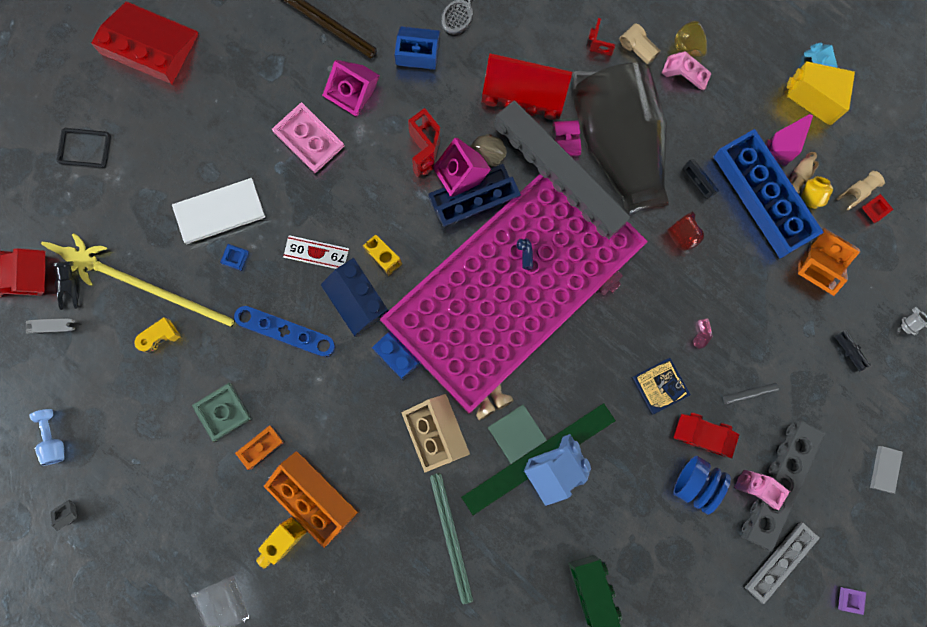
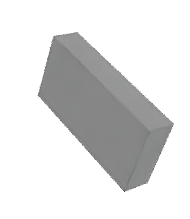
[870,446,903,494]

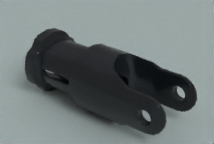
[52,261,78,310]

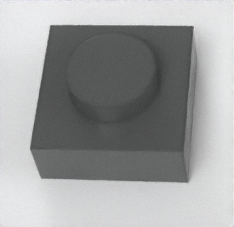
[50,499,77,531]

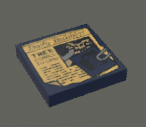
[632,358,691,415]

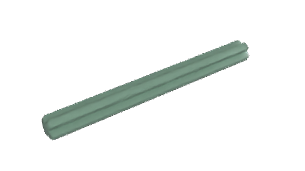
[430,473,473,604]

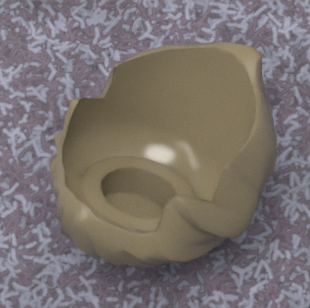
[470,134,507,168]

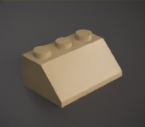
[401,394,470,473]

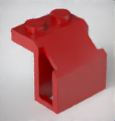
[408,108,440,178]
[0,248,46,298]

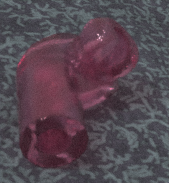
[693,318,712,348]

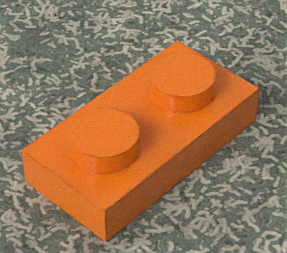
[235,425,284,470]

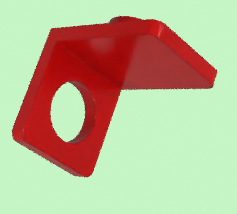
[588,18,615,56]

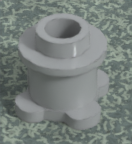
[901,307,927,335]

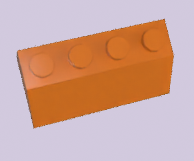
[263,451,358,548]

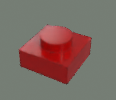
[862,194,894,223]

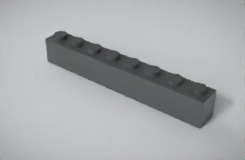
[494,100,631,240]

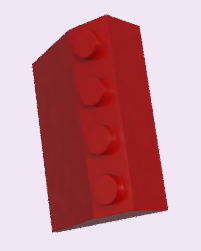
[91,1,199,84]
[482,53,573,120]

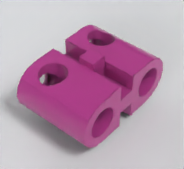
[553,120,581,156]

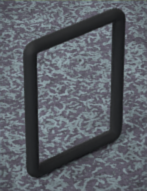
[56,128,110,168]

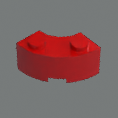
[674,413,740,459]

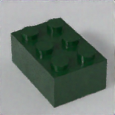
[569,555,623,627]

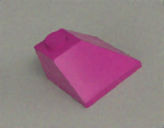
[322,60,380,116]
[765,114,813,166]
[433,137,491,197]

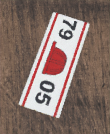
[283,235,349,269]

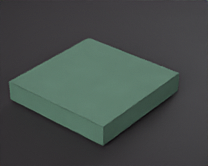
[192,383,252,442]
[488,404,547,464]

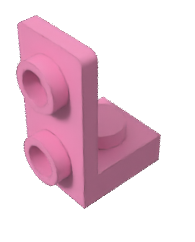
[662,51,711,90]
[734,470,790,510]

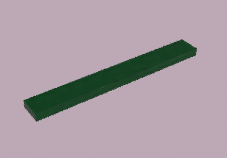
[461,403,616,515]

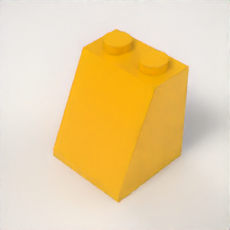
[787,61,855,125]

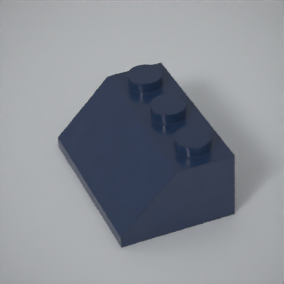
[321,258,388,337]

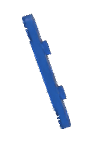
[234,306,335,357]

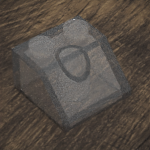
[191,575,249,627]

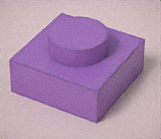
[838,587,866,615]

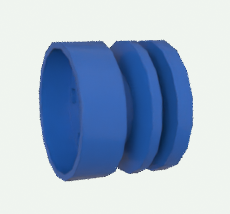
[673,456,731,515]

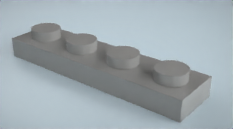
[745,522,819,604]

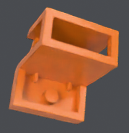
[798,228,860,296]

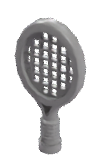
[442,0,473,35]

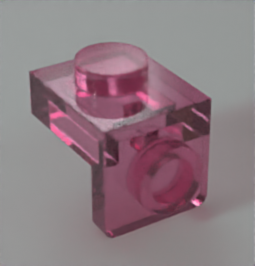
[598,270,623,295]

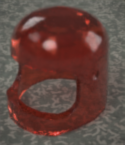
[667,211,704,251]

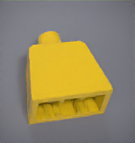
[256,517,307,569]

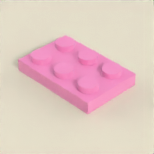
[272,102,345,173]

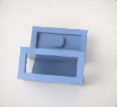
[524,434,591,506]

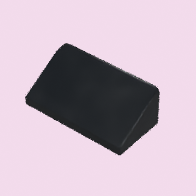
[683,159,719,199]

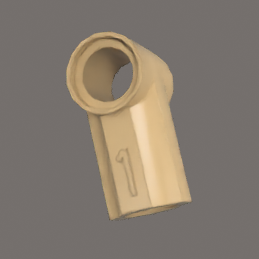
[619,24,661,65]

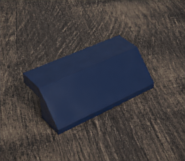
[428,164,521,227]

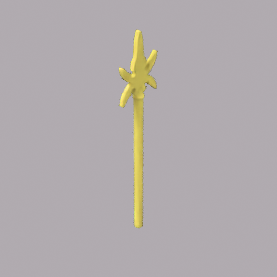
[41,234,235,327]

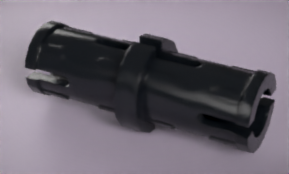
[834,330,871,372]

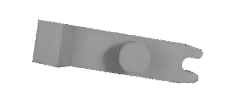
[26,318,75,334]

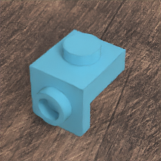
[804,43,838,68]

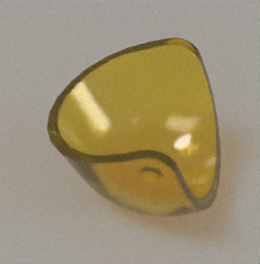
[675,21,707,58]

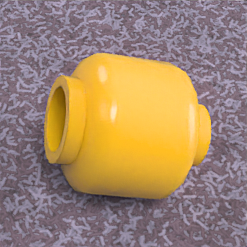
[801,176,833,209]

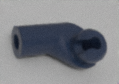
[517,238,533,270]

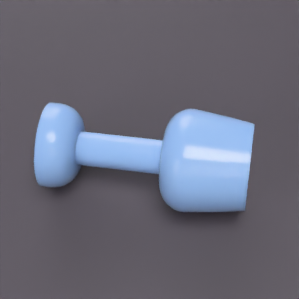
[30,409,65,466]

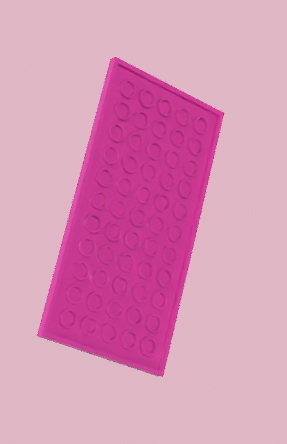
[380,174,648,414]

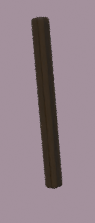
[284,0,377,58]

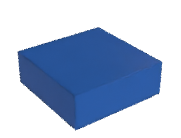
[220,244,248,271]

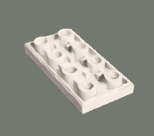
[172,178,265,244]

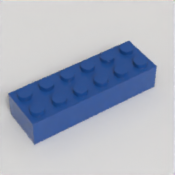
[713,129,824,259]

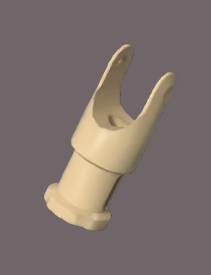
[789,152,819,194]
[837,170,885,210]

